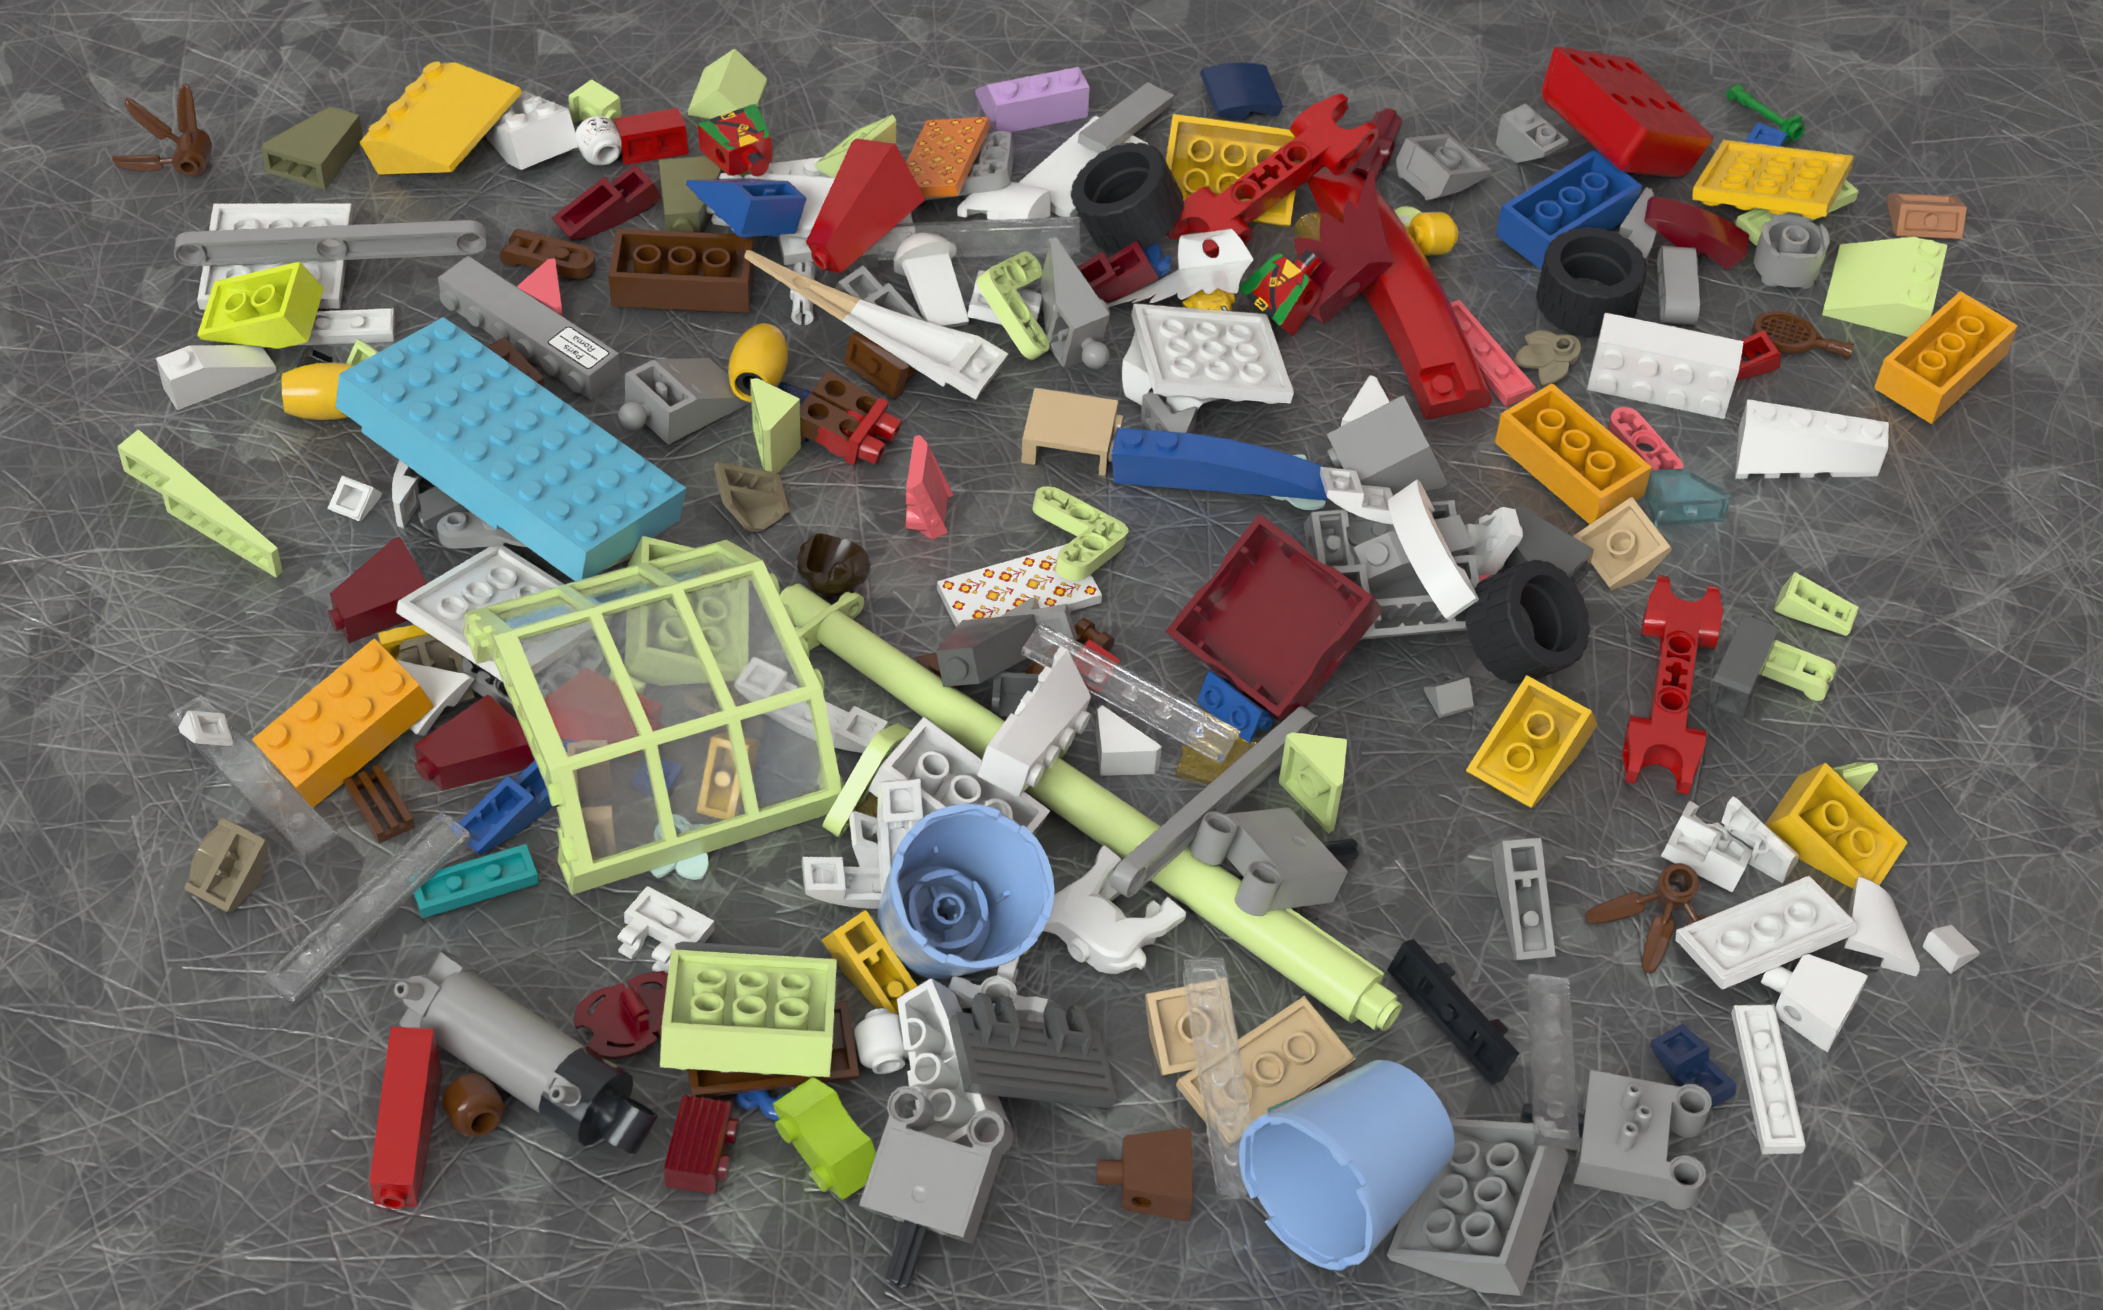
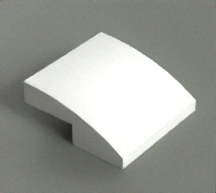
[1320,467,1393,525]

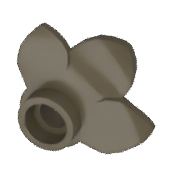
[1514,330,1582,386]

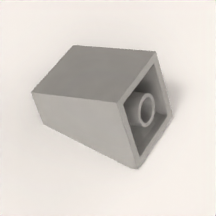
[1327,395,1448,496]

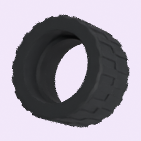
[1071,142,1184,253]
[1536,227,1647,337]
[1465,560,1590,684]

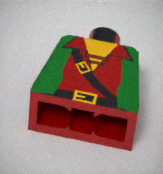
[697,104,773,177]
[1239,249,1322,336]

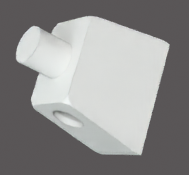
[1761,954,1868,1052]

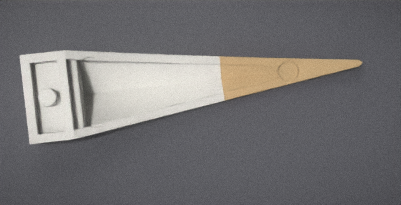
[744,250,1008,400]

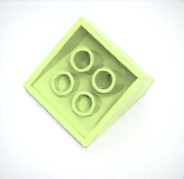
[1822,237,1947,337]

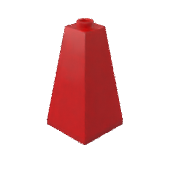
[806,138,925,273]

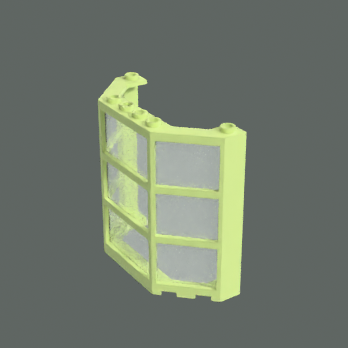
[463,540,844,895]

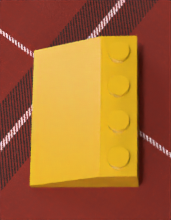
[360,61,522,175]
[1166,114,1300,227]

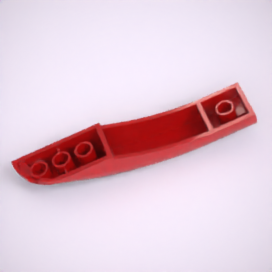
[1307,167,1492,420]

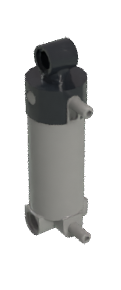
[394,950,658,1154]

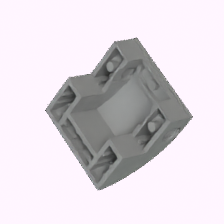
[1303,500,1479,640]

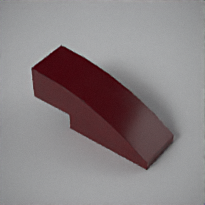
[551,164,662,241]
[1644,196,1749,270]
[1077,241,1159,303]

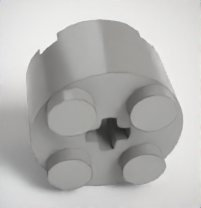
[1754,212,1830,288]

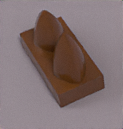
[844,331,917,399]

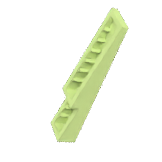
[117,429,283,578]

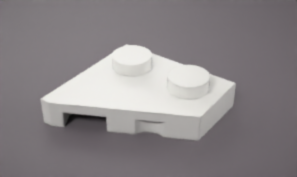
[1465,507,1523,576]

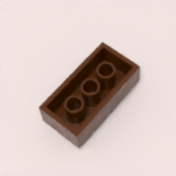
[609,228,755,313]

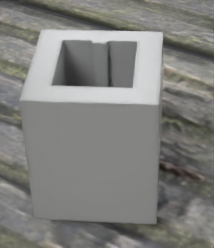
[1495,103,1569,163]

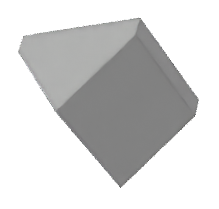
[1423,677,1474,718]

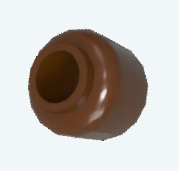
[442,1073,504,1137]

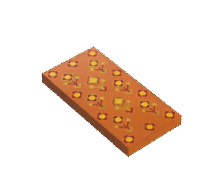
[906,117,991,198]

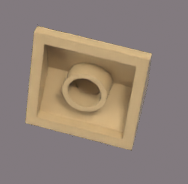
[1573,497,1672,591]
[1145,979,1238,1076]

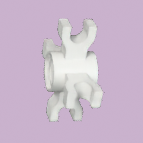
[949,957,1048,1023]

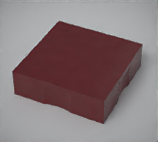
[1165,514,1383,722]

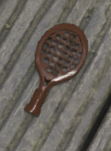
[1753,311,1854,359]

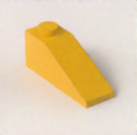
[822,910,917,1015]

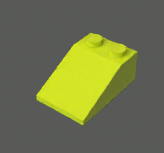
[197,262,324,349]

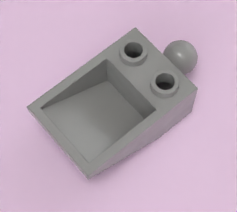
[1041,237,1110,369]
[618,358,751,445]

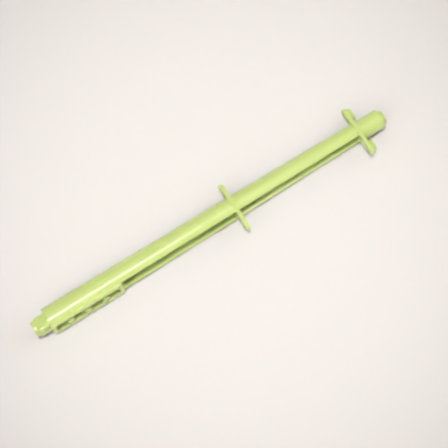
[779,583,1403,1031]

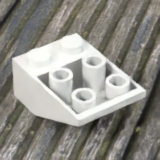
[484,91,578,170]

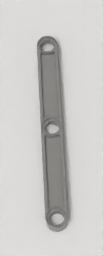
[174,220,487,266]
[1110,706,1320,898]

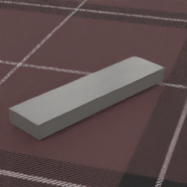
[1078,82,1175,153]

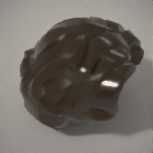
[796,533,871,596]

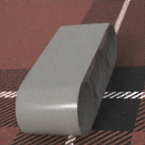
[1657,245,1700,326]

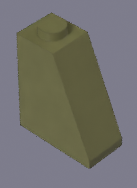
[261,106,363,190]
[659,156,725,233]

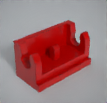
[614,108,689,165]

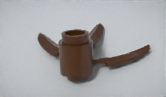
[112,83,212,177]
[1585,863,1707,974]

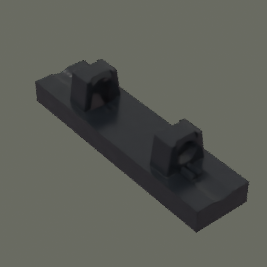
[1387,939,1519,1085]

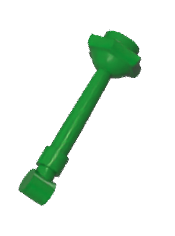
[1726,84,1805,144]

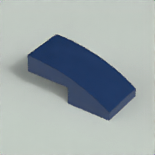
[1651,1024,1736,1108]

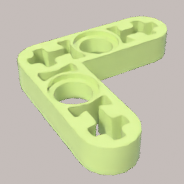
[977,252,1050,360]
[1032,486,1128,581]
[822,723,911,838]

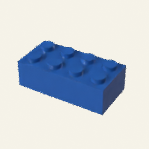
[1496,150,1642,270]

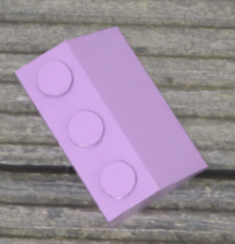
[975,67,1090,133]

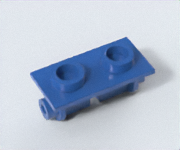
[1197,670,1273,743]

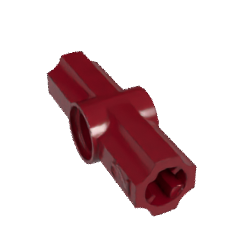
[1348,108,1402,183]

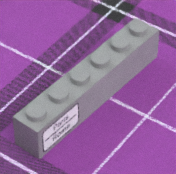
[438,256,621,401]

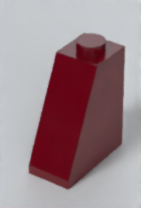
[328,537,427,643]
[414,695,535,791]

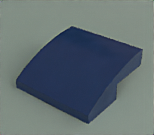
[1200,63,1284,121]

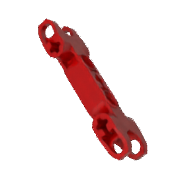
[1166,93,1378,258]
[1622,574,1723,795]

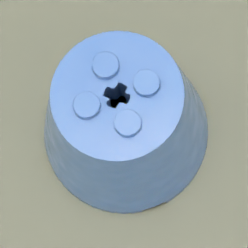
[878,804,1054,979]
[1239,1060,1454,1270]

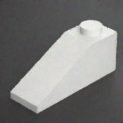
[156,345,277,410]

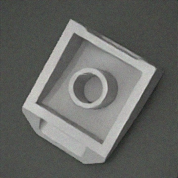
[1396,134,1492,200]

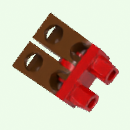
[800,370,902,465]

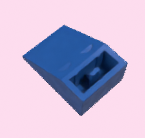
[686,178,807,238]

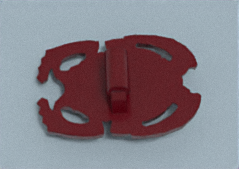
[574,971,668,1060]

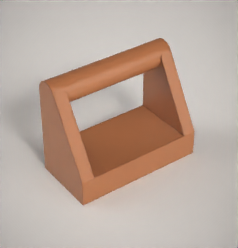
[1887,193,1967,239]

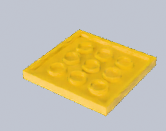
[1692,140,1854,219]

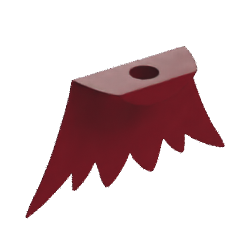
[1291,168,1394,325]

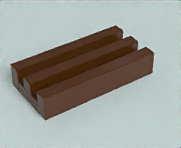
[343,764,415,844]

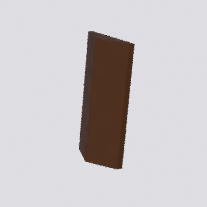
[687,1001,859,1098]

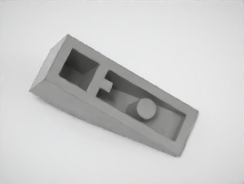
[1353,514,1474,592]
[1491,838,1556,961]

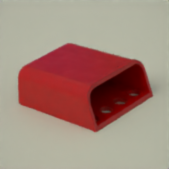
[1542,46,1714,178]

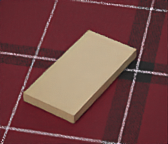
[1176,996,1356,1150]

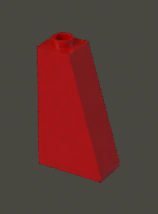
[369,1026,443,1209]

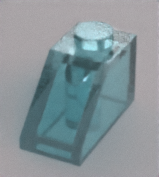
[1644,468,1731,526]

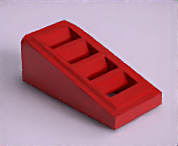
[1736,330,1781,381]

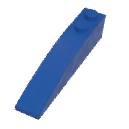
[1111,428,1328,500]

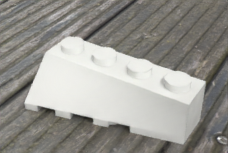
[1735,399,1889,479]
[977,646,1091,797]
[897,978,1010,1148]

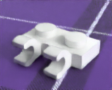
[618,886,715,974]

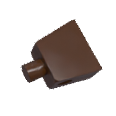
[1096,1128,1193,1221]

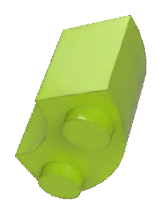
[773,1077,876,1200]

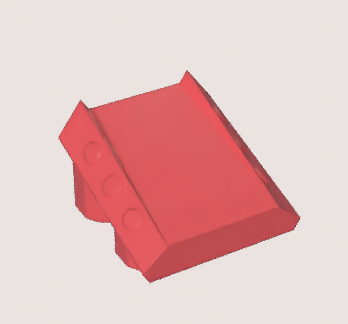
[906,435,953,540]

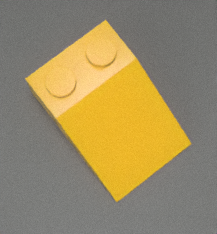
[1466,675,1598,809]
[1765,762,1908,889]

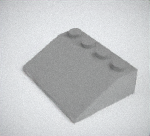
[1387,1119,1569,1296]

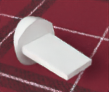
[894,233,969,328]

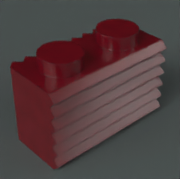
[664,1095,739,1194]

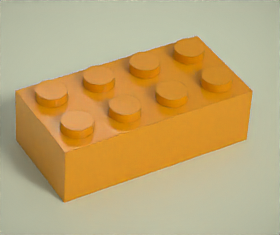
[1874,291,2018,424]
[1495,383,1652,524]
[252,638,434,809]

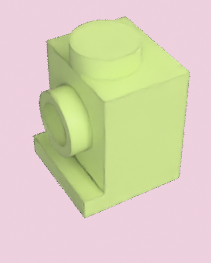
[569,79,622,123]

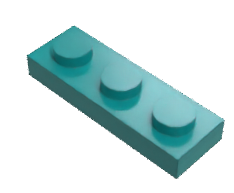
[409,844,539,919]

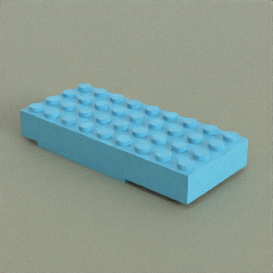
[336,317,686,582]

